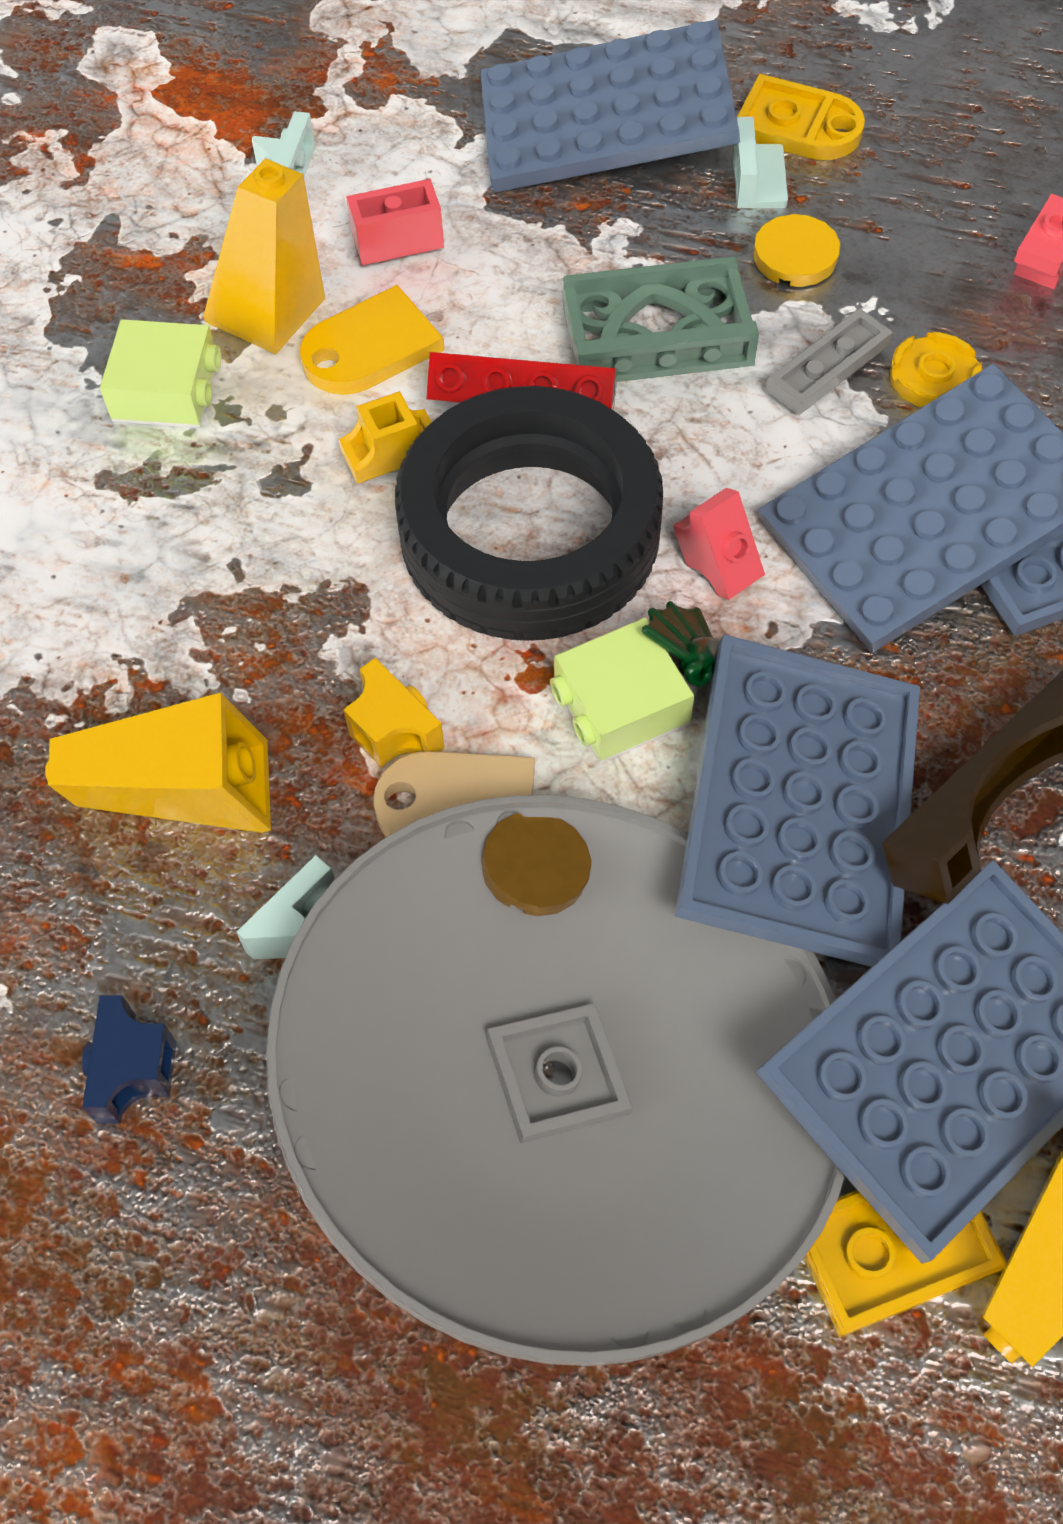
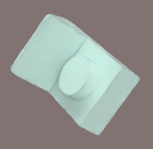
[252,111,316,177]
[236,855,335,960]

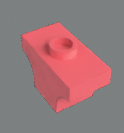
[1014,194,1063,289]
[673,487,765,600]

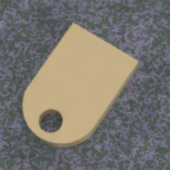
[374,751,535,837]

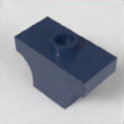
[82,995,177,1124]

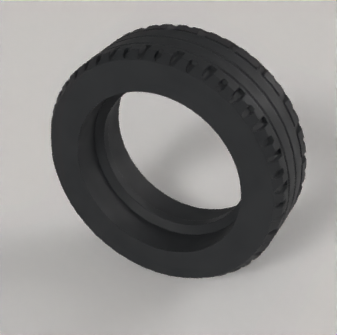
[395,386,663,641]

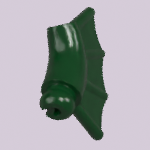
[641,601,720,687]

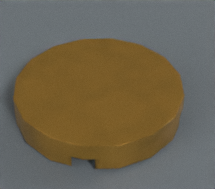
[481,813,592,916]

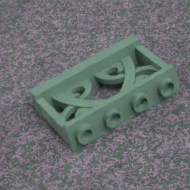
[563,256,759,382]

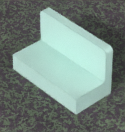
[733,117,788,208]

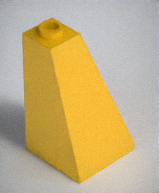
[204,158,326,354]
[45,692,271,833]
[981,1147,1063,1367]

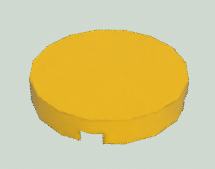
[753,214,840,287]
[889,332,983,408]

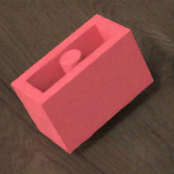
[346,179,444,266]

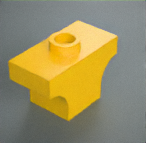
[339,391,432,484]
[343,658,445,768]

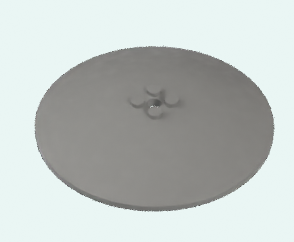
[266,795,845,1366]

